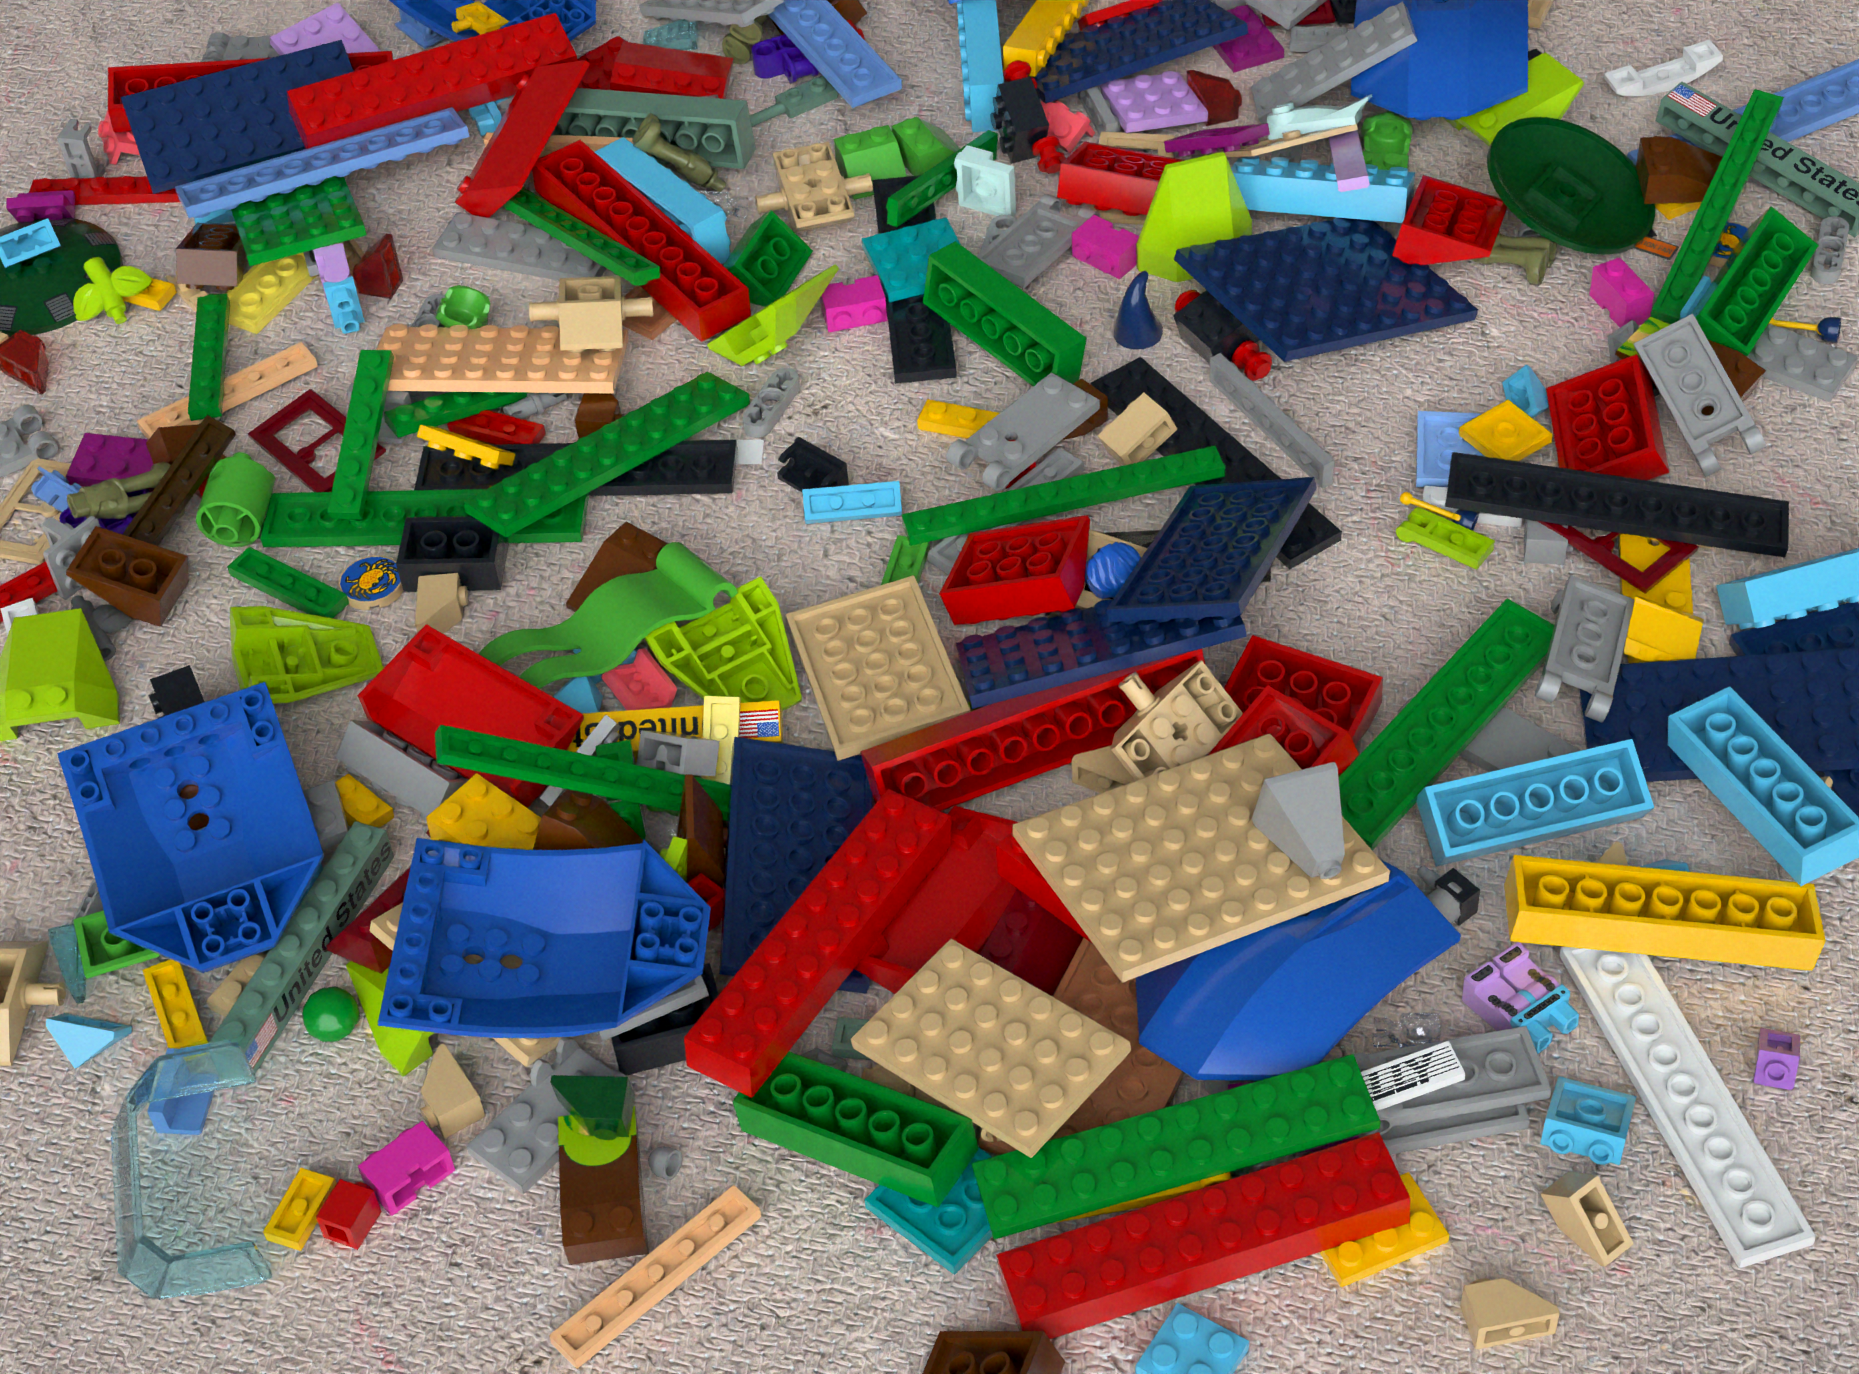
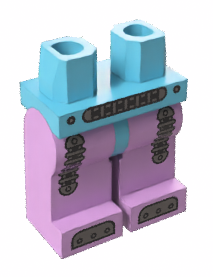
[313,243,365,334]
[1462,942,1579,1054]

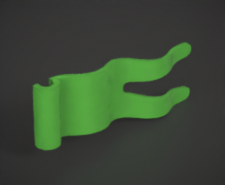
[479,542,738,689]

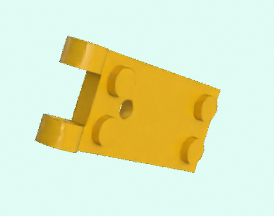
[1618,533,1693,615]

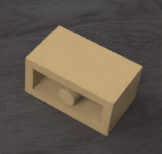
[1098,393,1177,466]

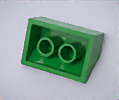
[723,210,813,307]

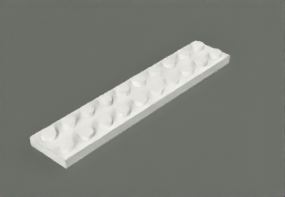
[1560,947,1816,1268]

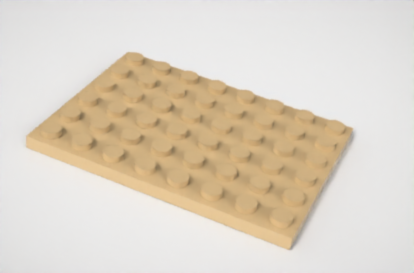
[1013,734,1390,983]

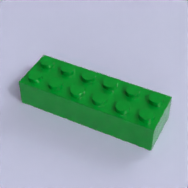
[1691,206,1819,356]
[923,241,1087,386]
[732,1051,979,1208]

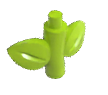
[73,257,152,324]

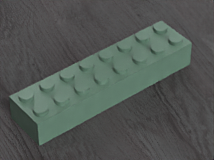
[551,88,756,169]

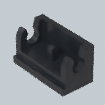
[777,437,849,493]

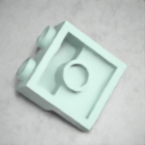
[954,145,1016,217]

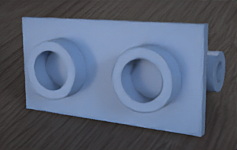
[395,9,446,49]
[32,466,81,513]

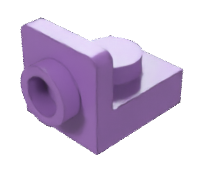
[1754,1028,1800,1090]

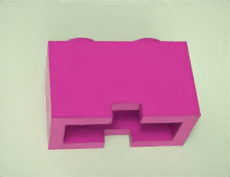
[1072,215,1139,279]
[1589,257,1654,328]
[820,275,887,332]
[358,1121,456,1216]

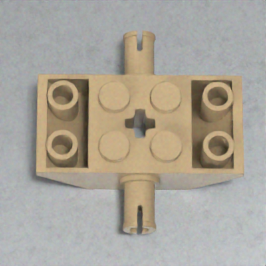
[755,142,873,233]
[529,276,653,353]
[1111,660,1243,781]
[0,941,66,1066]

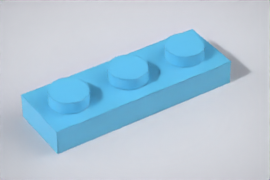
[802,481,902,524]

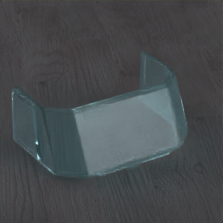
[111,1040,272,1300]

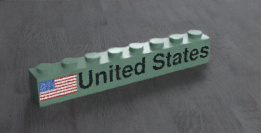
[1656,81,1859,237]
[208,821,394,1080]

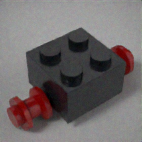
[990,60,1066,174]
[1173,290,1272,381]

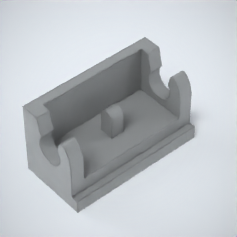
[57,119,105,178]

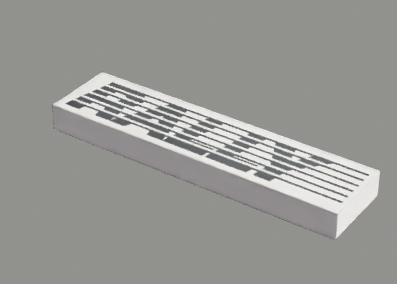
[1361,1041,1465,1111]

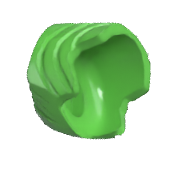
[1361,111,1413,155]
[436,285,490,329]

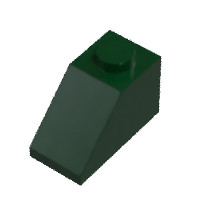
[550,1075,635,1140]

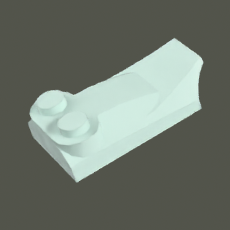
[1267,94,1373,140]

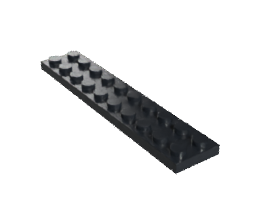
[872,175,957,384]
[1091,357,1342,569]
[414,440,738,496]
[1445,452,1789,558]

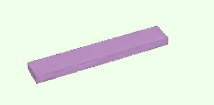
[1328,130,1370,192]

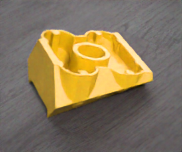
[1623,595,1704,663]

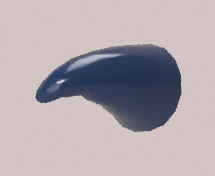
[1113,271,1163,350]

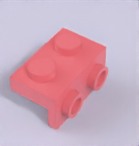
[1041,100,1095,153]
[98,111,140,165]
[601,648,677,710]

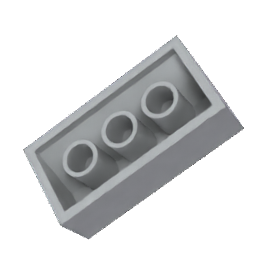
[335,720,469,821]

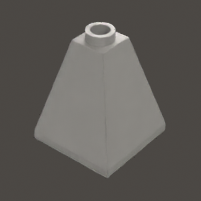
[1252,762,1345,879]

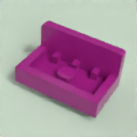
[6,190,75,222]

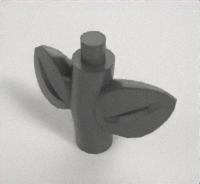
[71,595,133,661]

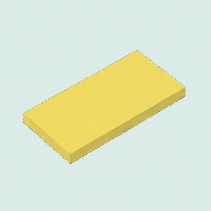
[226,253,317,334]

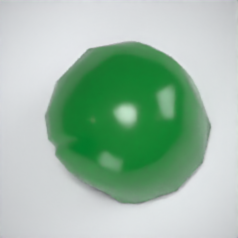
[302,986,360,1042]

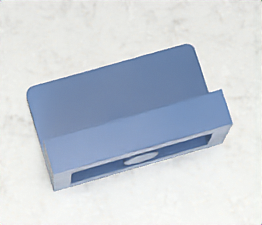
[147,1048,219,1135]

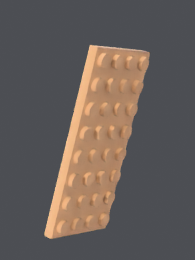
[376,324,628,394]

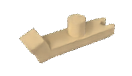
[166,271,208,312]

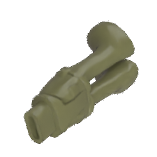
[722,15,768,65]
[632,113,726,193]
[1469,231,1557,286]
[67,462,185,519]

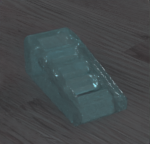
[643,19,699,50]
[48,924,86,1004]

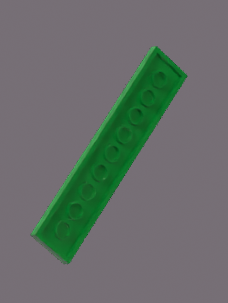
[464,371,750,537]
[260,489,589,547]
[1339,598,1555,851]
[971,1054,1380,1240]

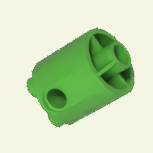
[196,452,276,547]

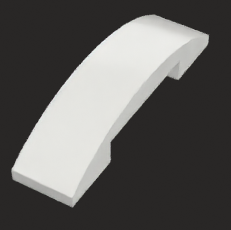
[1604,39,1723,97]

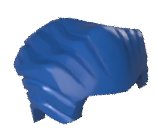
[1084,542,1141,599]

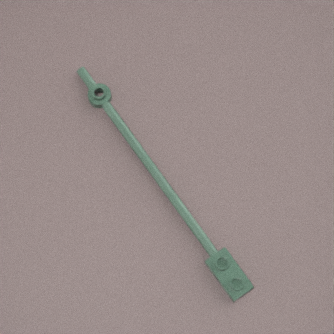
[658,75,838,166]

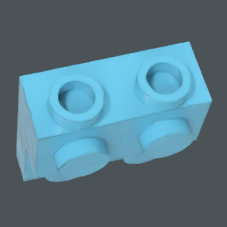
[1540,1076,1637,1165]

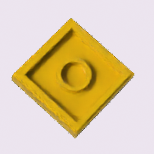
[1459,400,1553,461]

